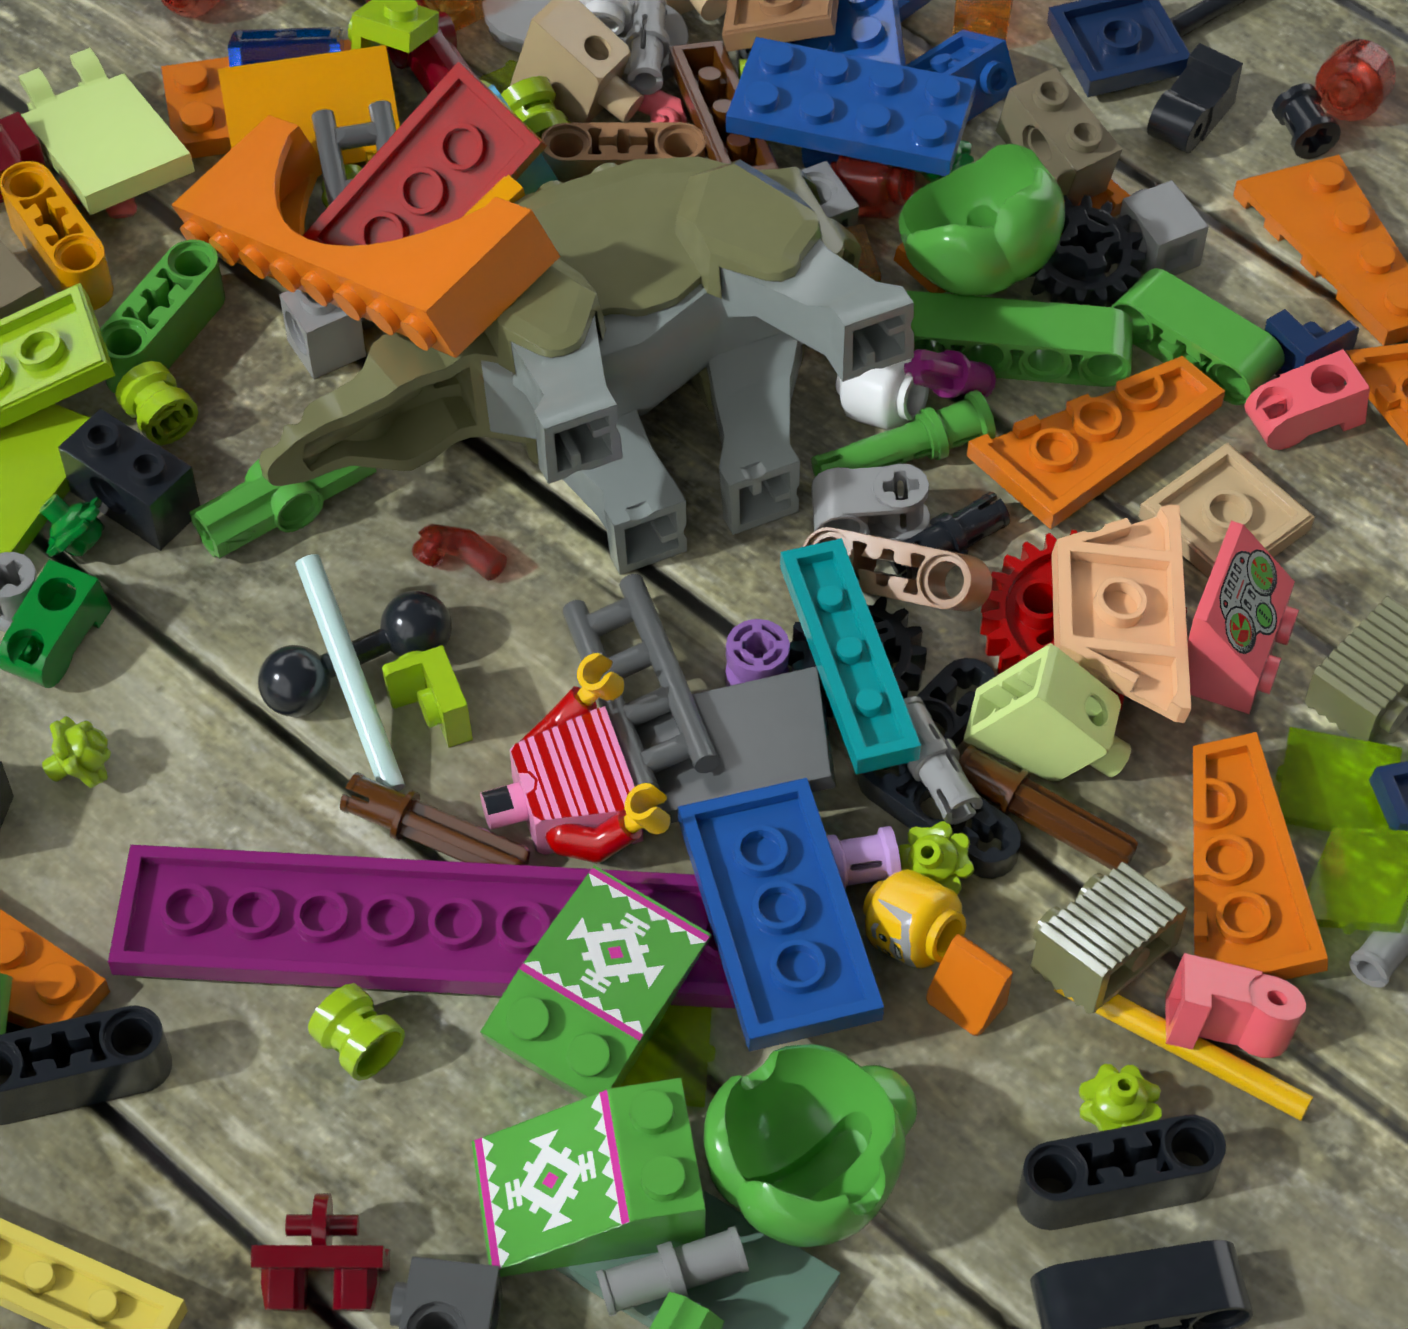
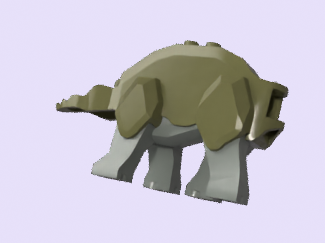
[259,157,914,575]

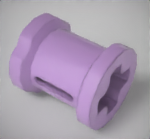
[827,826,901,889]

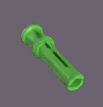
[811,390,996,477]

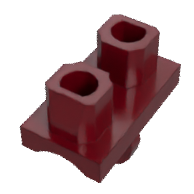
[251,1193,390,1311]

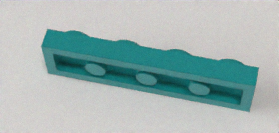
[780,538,921,775]

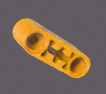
[0,161,114,310]

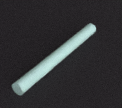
[295,554,405,791]

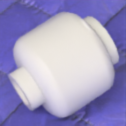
[836,358,929,430]

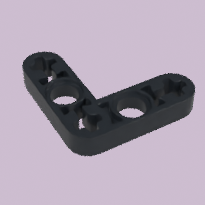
[858,658,1021,879]

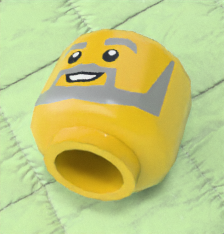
[863,869,966,969]

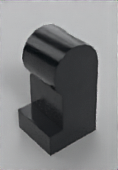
[1147,43,1243,153]

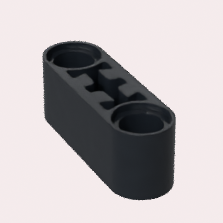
[0,1005,172,1125]
[1017,1115,1226,1230]
[1030,1240,1253,1329]

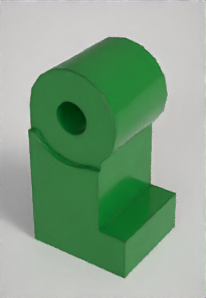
[0,559,112,688]

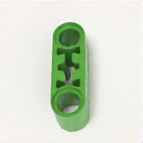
[100,239,225,393]
[1111,268,1285,405]

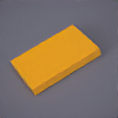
[218,45,400,166]

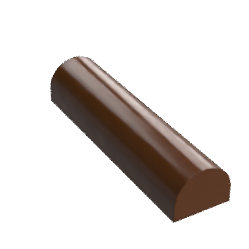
[668,41,779,170]

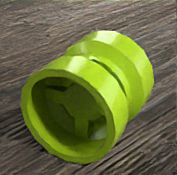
[501,76,568,139]
[115,361,199,446]
[307,983,405,1081]

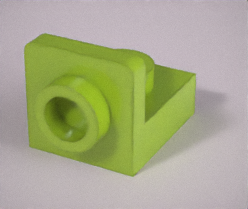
[382,645,473,748]

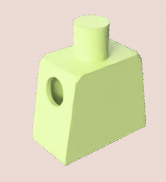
[963,643,1131,781]

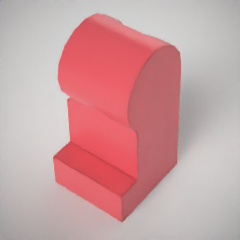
[1244,349,1370,450]
[1165,953,1306,1058]

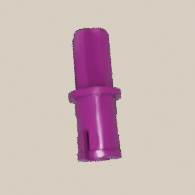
[904,349,996,398]

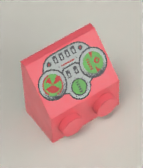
[1188,520,1299,714]

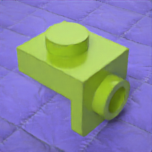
[348,0,439,53]

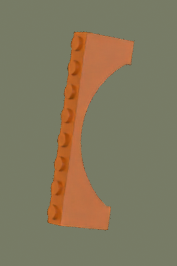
[171,115,561,358]

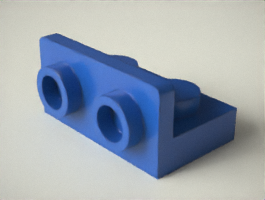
[906,30,1017,122]

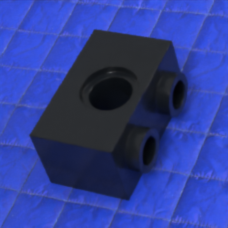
[58,409,200,551]

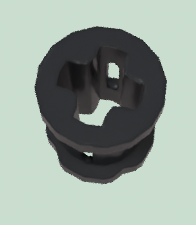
[1272,83,1341,159]

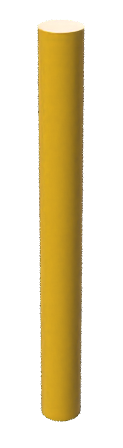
[1054,989,1314,1121]

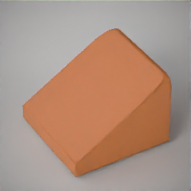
[926,934,1013,1036]

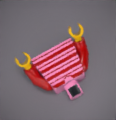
[480,653,670,863]

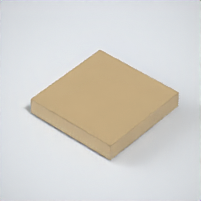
[1138,443,1315,578]

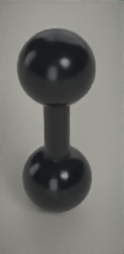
[258,591,452,717]

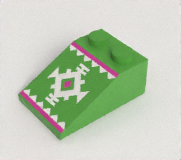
[480,865,712,1099]
[471,1078,706,1277]

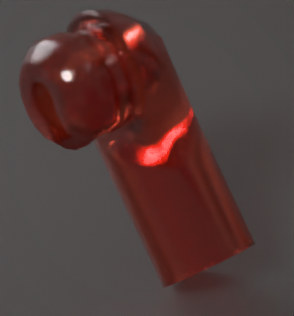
[412,523,507,581]

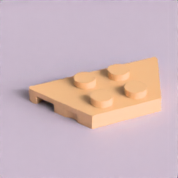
[1052,504,1191,723]

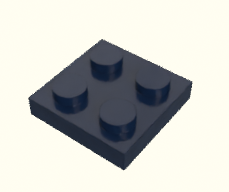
[1047,0,1190,98]

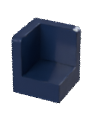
[1264,309,1359,378]

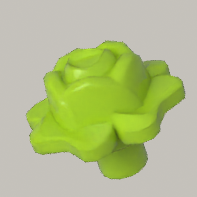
[42,716,111,788]
[898,821,974,894]
[1078,1064,1162,1132]

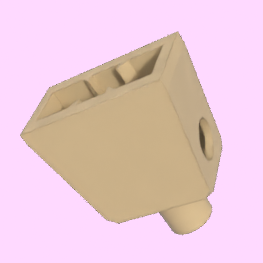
[510,0,644,123]

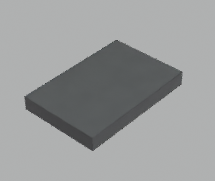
[636,666,836,824]

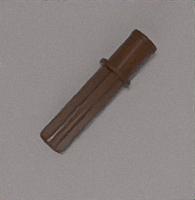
[958,745,1138,870]
[340,772,530,865]

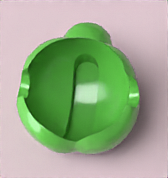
[898,144,1065,296]
[704,1044,917,1247]

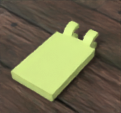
[18,48,195,215]

